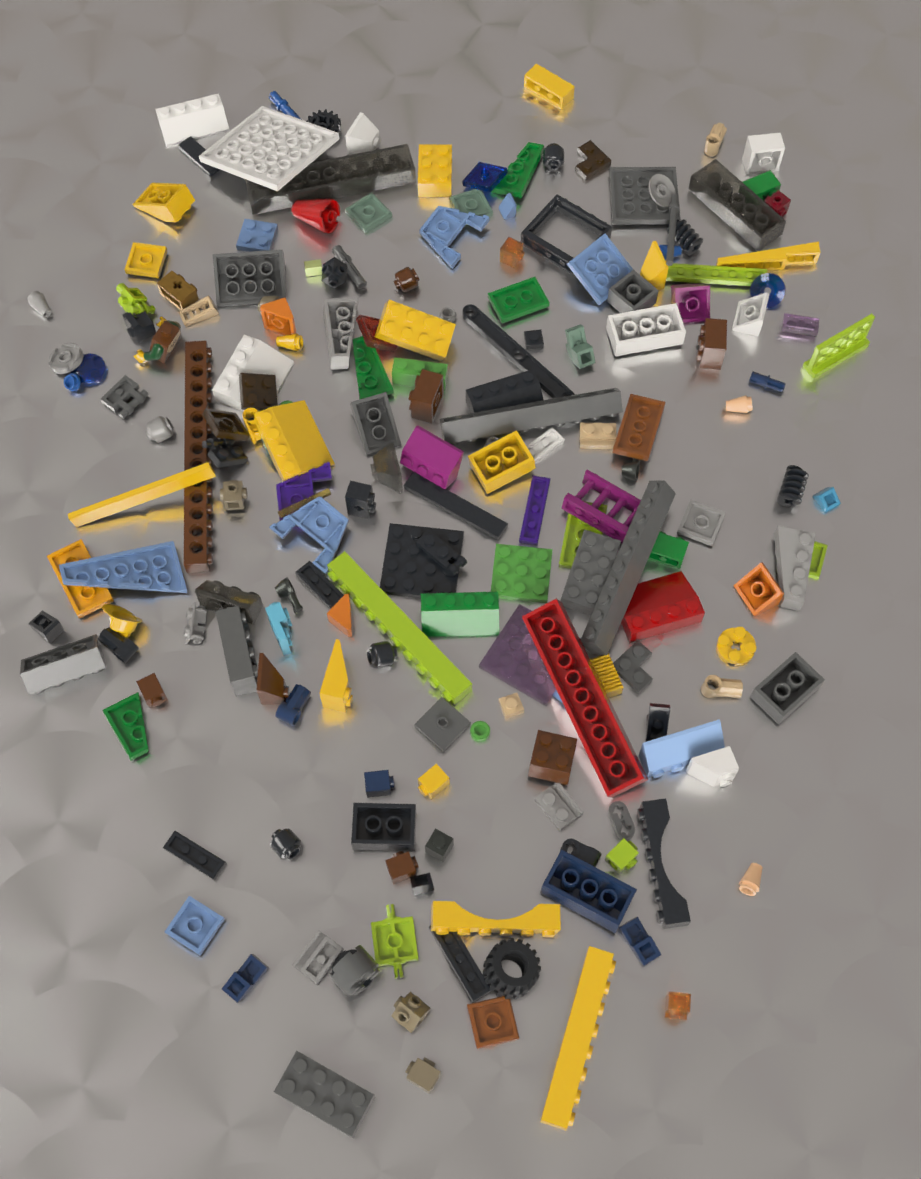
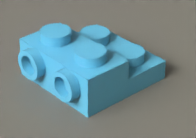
[265,602,292,656]

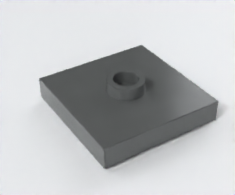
[414,697,471,752]

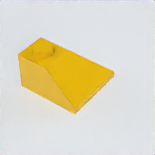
[640,241,669,290]

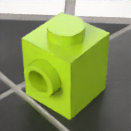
[605,838,639,875]

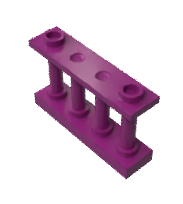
[561,469,641,544]

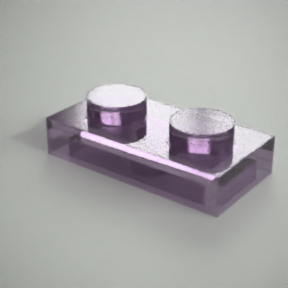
[781,313,819,337]

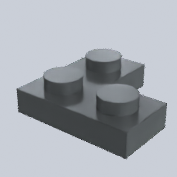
[613,640,653,694]

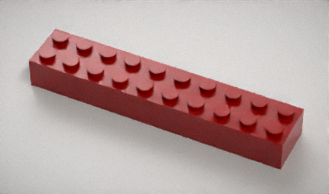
[522,598,649,798]

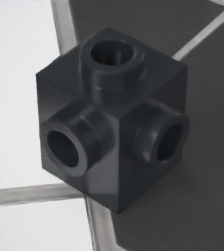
[321,257,347,289]

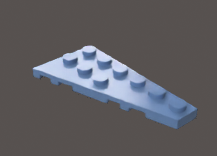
[59,541,187,593]

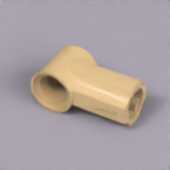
[704,123,727,156]
[700,675,743,698]

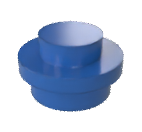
[64,373,81,391]

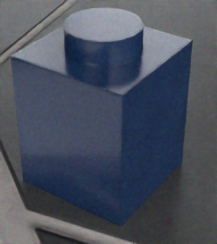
[364,770,395,798]

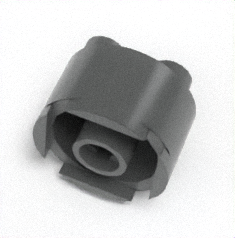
[329,945,380,996]

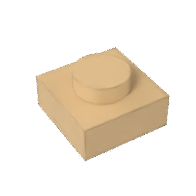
[499,692,524,719]

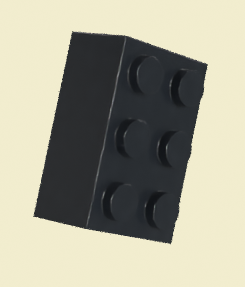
[351,803,416,851]

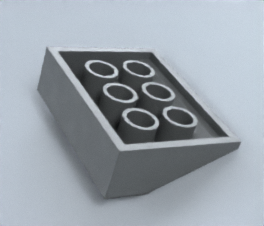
[213,250,286,307]

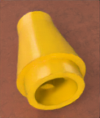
[276,333,303,351]

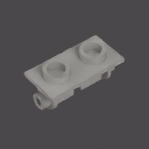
[183,602,207,644]

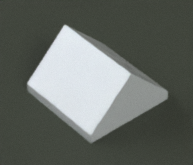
[732,292,769,337]

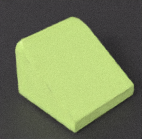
[304,259,322,277]

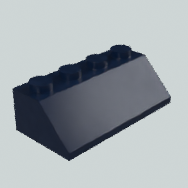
[540,849,637,933]

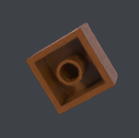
[697,318,727,370]
[409,369,444,424]
[528,730,578,785]

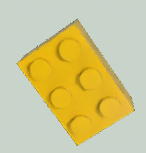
[418,144,452,197]
[468,430,536,494]

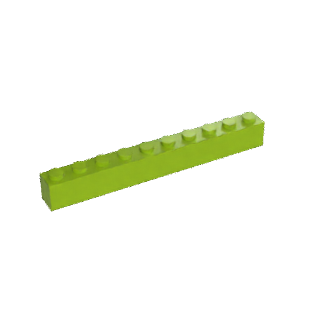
[327,551,472,705]

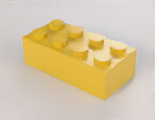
[375,299,456,361]

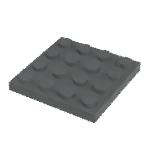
[609,167,681,225]

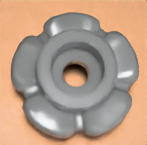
[439,307,457,323]

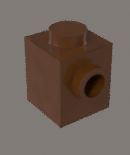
[385,851,419,885]

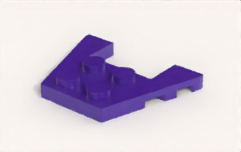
[276,462,332,521]

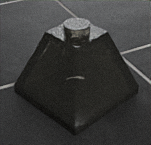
[370,443,403,493]

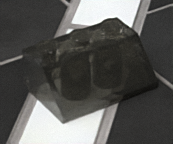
[195,580,263,624]

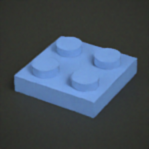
[236,219,278,252]
[165,896,225,956]

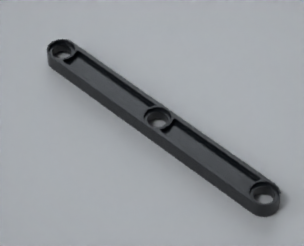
[462,304,576,399]

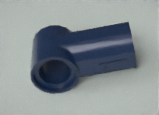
[275,684,311,726]

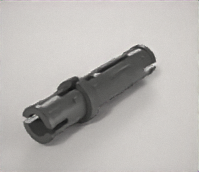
[332,245,367,290]

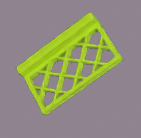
[802,313,875,379]

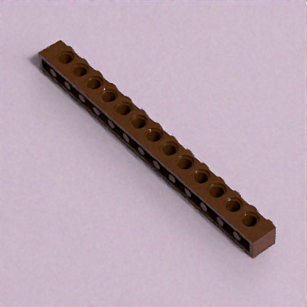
[184,340,213,573]

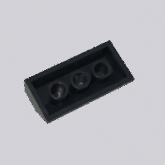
[466,369,544,413]

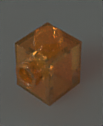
[500,237,525,268]

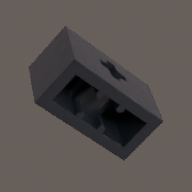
[345,480,376,519]

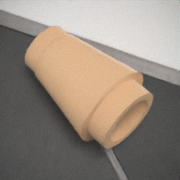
[726,395,752,413]
[739,863,763,896]

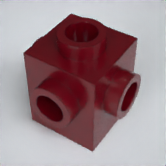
[762,190,791,222]

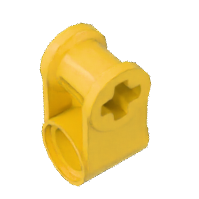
[242,407,262,444]

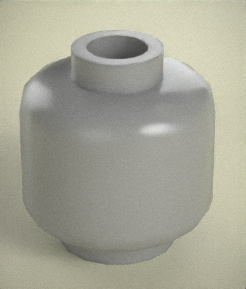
[145,416,174,443]

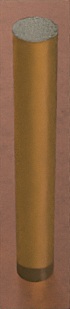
[277,488,331,518]

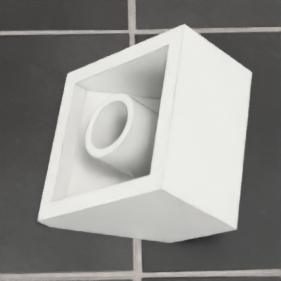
[686,746,739,787]

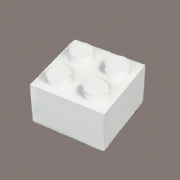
[742,133,785,174]

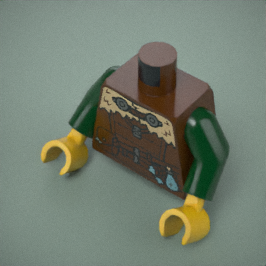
[133,316,181,364]

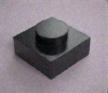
[524,329,544,350]
[410,873,434,895]

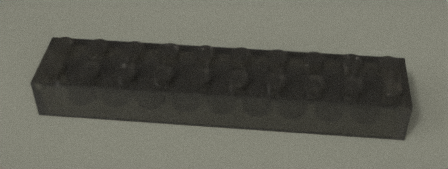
[244,144,416,215]

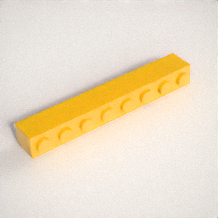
[540,946,616,1131]

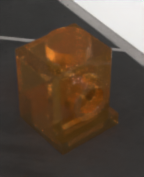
[665,991,691,1020]

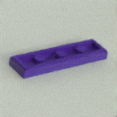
[519,475,551,546]

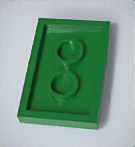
[488,277,550,324]

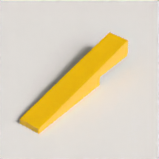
[716,241,821,270]

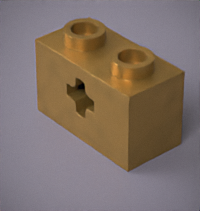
[157,271,199,310]

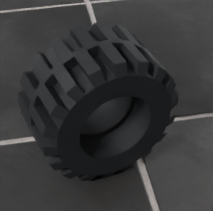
[483,938,541,999]

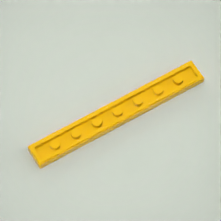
[68,462,216,528]

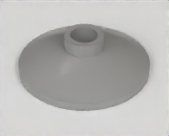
[649,174,676,207]

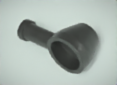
[622,458,641,481]
[275,577,303,613]

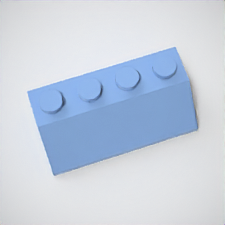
[638,720,725,778]

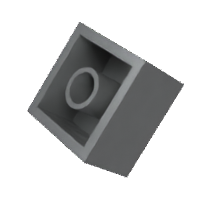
[607,269,659,313]

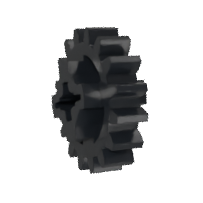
[306,109,341,133]

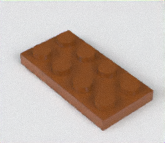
[612,394,666,461]

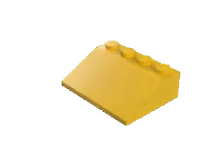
[254,400,335,482]

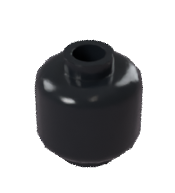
[543,143,564,170]
[367,641,397,668]
[270,828,301,860]

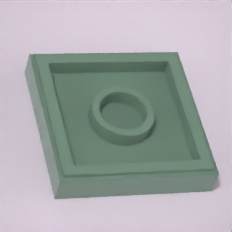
[449,187,493,217]
[345,192,392,233]

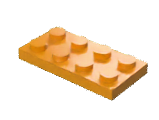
[47,539,114,619]

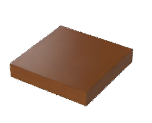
[467,996,519,1049]

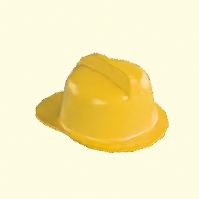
[102,604,143,638]

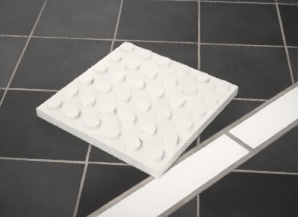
[199,106,340,191]

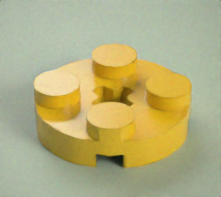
[716,626,757,666]

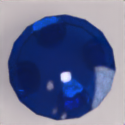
[71,353,106,384]

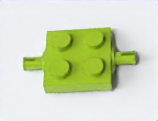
[371,904,419,979]

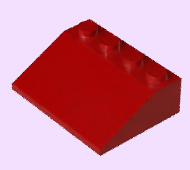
[621,571,705,643]

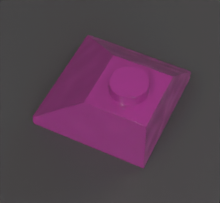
[671,284,710,323]

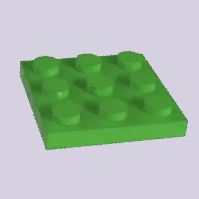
[491,544,552,603]

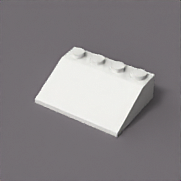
[212,334,295,412]

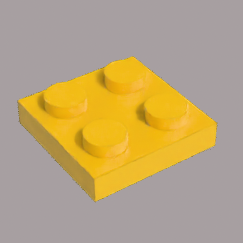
[124,242,167,278]

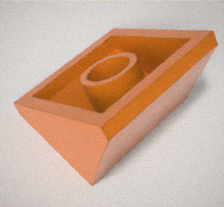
[260,298,296,336]
[733,562,784,616]

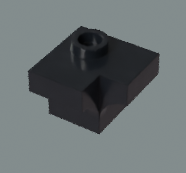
[122,311,156,343]

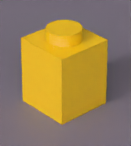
[418,763,450,800]

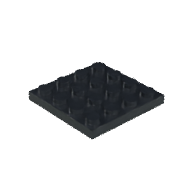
[380,523,464,598]

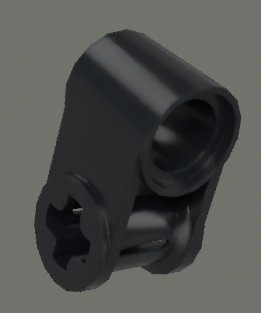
[560,838,602,867]

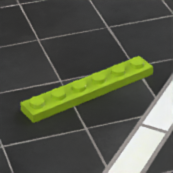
[666,263,767,287]

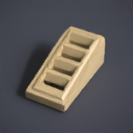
[179,295,219,327]

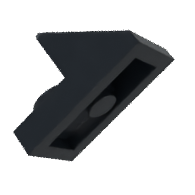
[28,610,64,643]
[645,703,670,742]

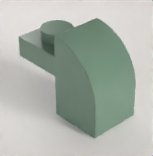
[565,324,596,369]

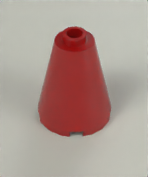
[291,199,340,233]

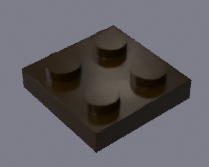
[239,373,278,411]
[203,408,250,441]

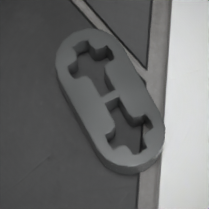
[608,801,635,840]

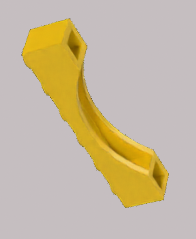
[431,901,561,937]

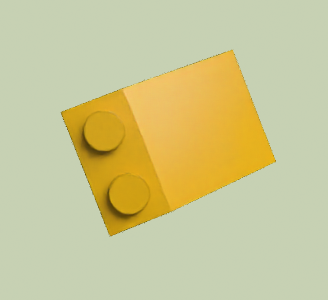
[132,183,195,222]
[319,639,353,713]

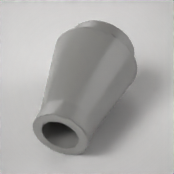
[27,291,52,317]

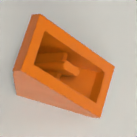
[327,594,352,637]

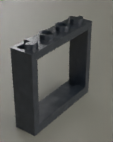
[520,194,612,277]

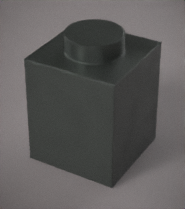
[425,828,454,862]

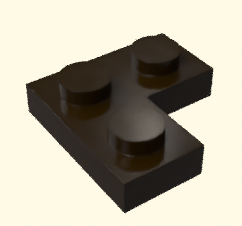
[575,140,611,180]

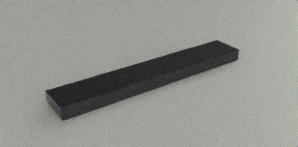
[404,471,508,540]

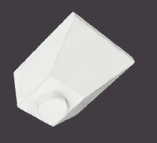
[345,112,381,160]

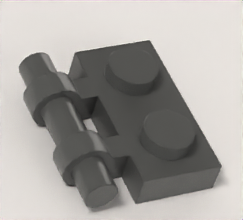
[101,375,148,419]

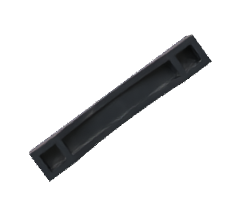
[637,798,691,929]

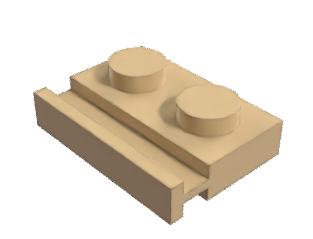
[579,422,617,449]

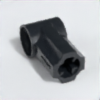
[98,627,139,663]

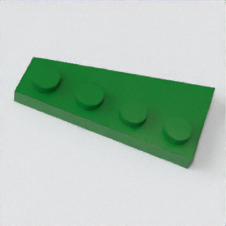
[490,142,544,198]
[352,334,394,400]

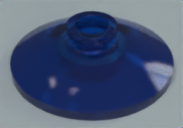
[750,273,786,308]

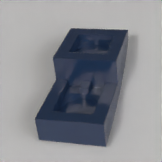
[618,917,662,966]
[222,954,269,1003]

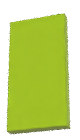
[559,501,608,569]

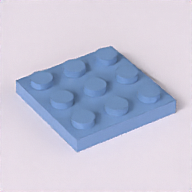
[567,233,633,305]

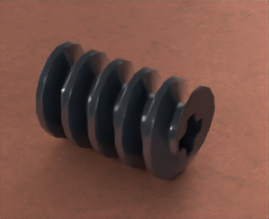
[667,219,703,256]
[777,465,809,507]

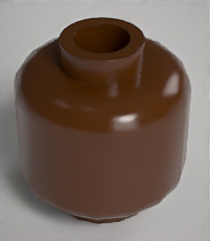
[393,267,420,293]

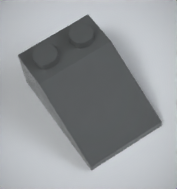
[350,392,401,455]

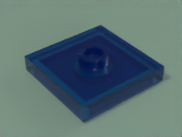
[462,162,508,192]

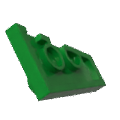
[102,692,149,761]

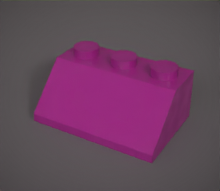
[400,425,464,489]

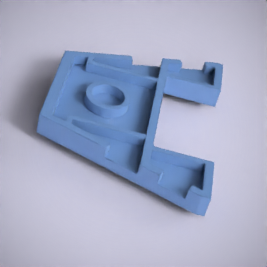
[419,205,490,269]
[269,496,349,575]

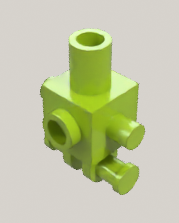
[116,283,155,315]

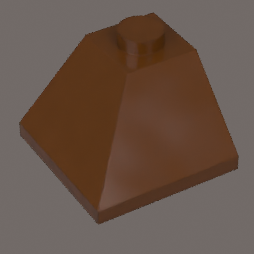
[256,653,289,705]

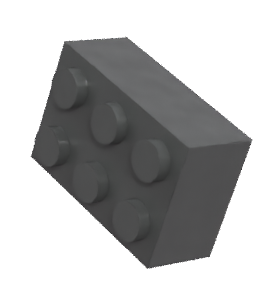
[750,652,825,725]

